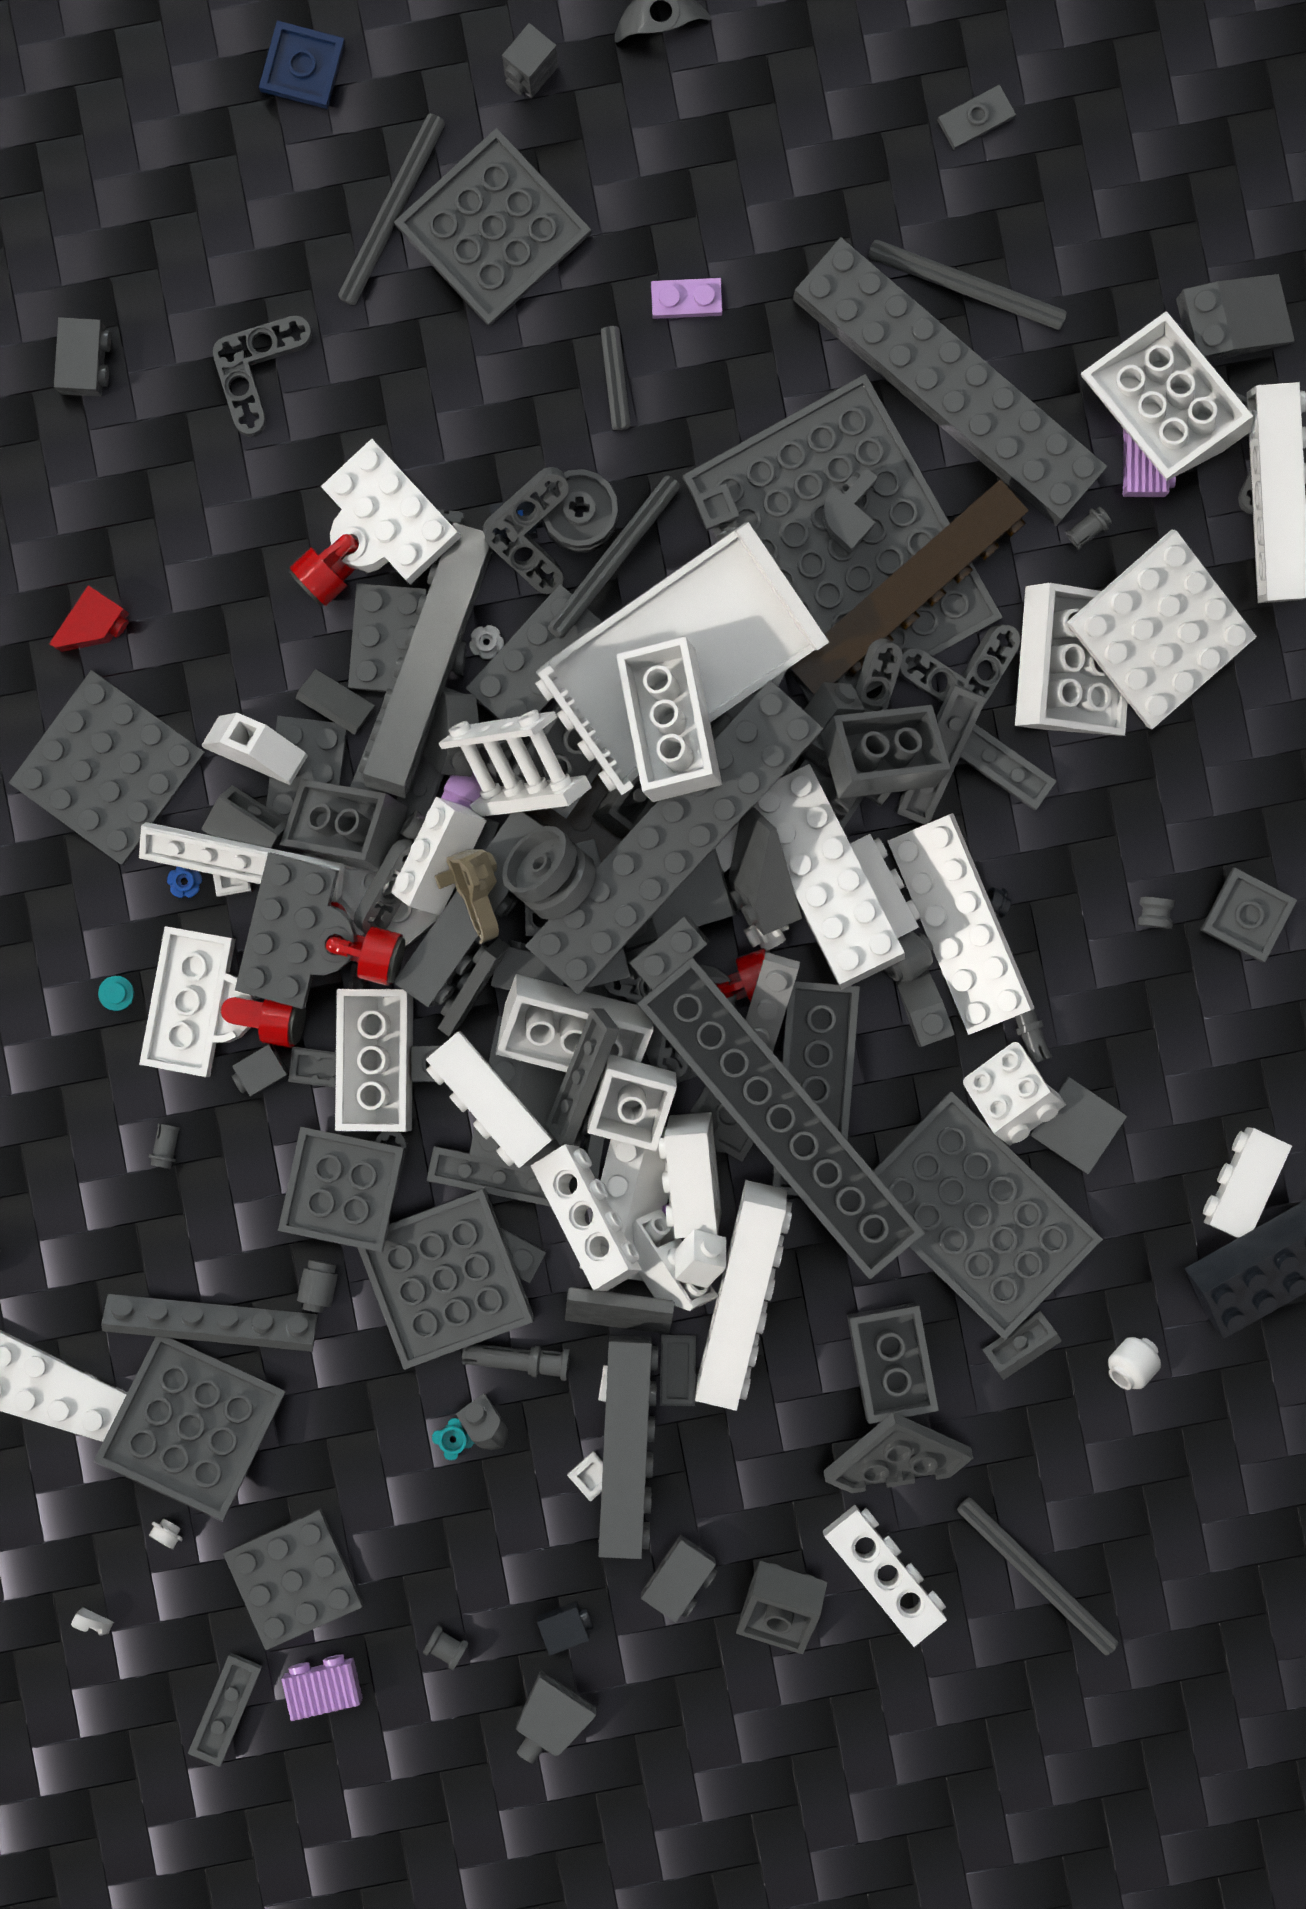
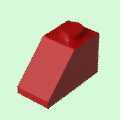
[49,585,129,652]

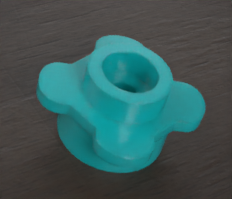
[432,1418,474,1460]

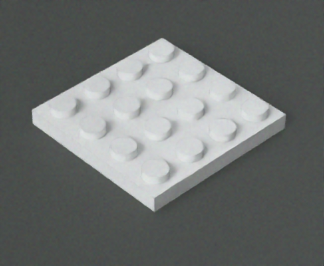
[1066,530,1257,729]

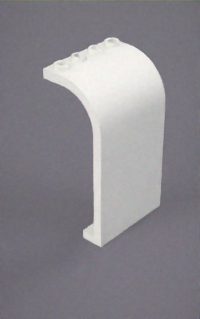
[535,522,829,795]

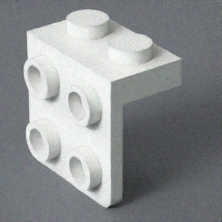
[963,1042,1066,1146]

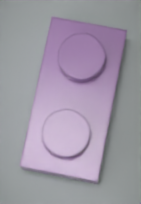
[651,278,722,319]

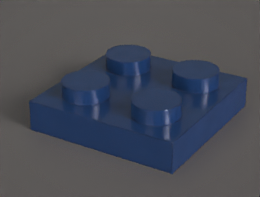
[259,21,346,109]

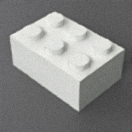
[659,1112,722,1238]

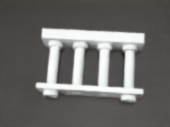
[439,710,592,817]

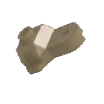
[434,849,499,944]

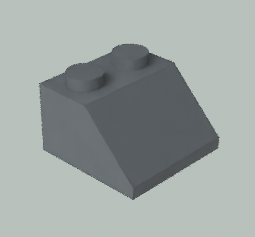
[736,1561,827,1655]

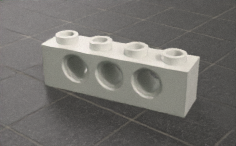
[531,1144,642,1291]
[823,1505,947,1647]

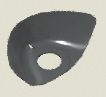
[615,0,711,42]

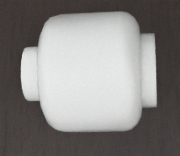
[1108,1337,1161,1390]

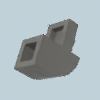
[822,468,878,554]

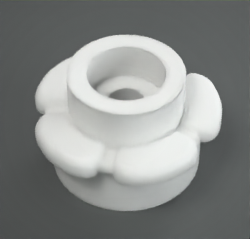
[469,625,504,660]
[149,1519,183,1549]

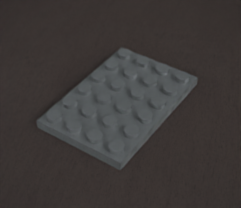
[873,1091,1103,1340]

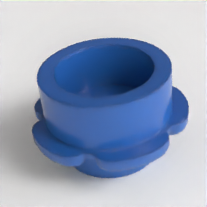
[167,867,202,898]

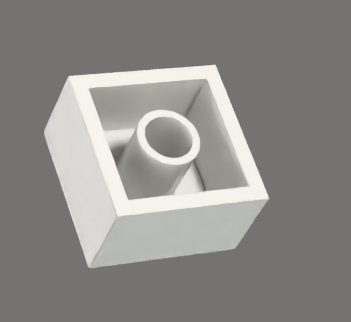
[588,1054,677,1151]

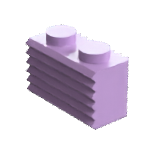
[1122,428,1176,497]
[281,1654,363,1721]

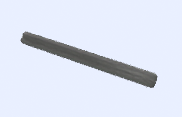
[338,113,445,305]
[868,239,1067,330]
[548,476,680,639]
[957,1497,1118,1655]

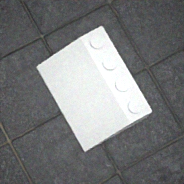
[1081,311,1253,481]
[1015,583,1128,736]

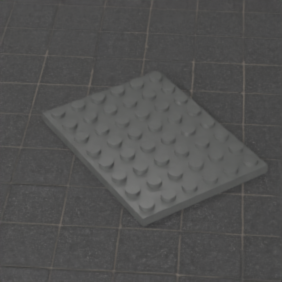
[682,374,1002,703]

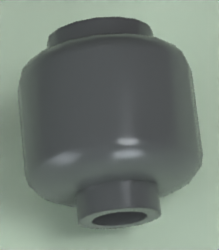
[884,931,933,982]

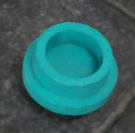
[98,976,134,1011]

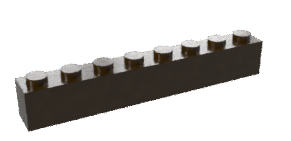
[787,479,1029,698]

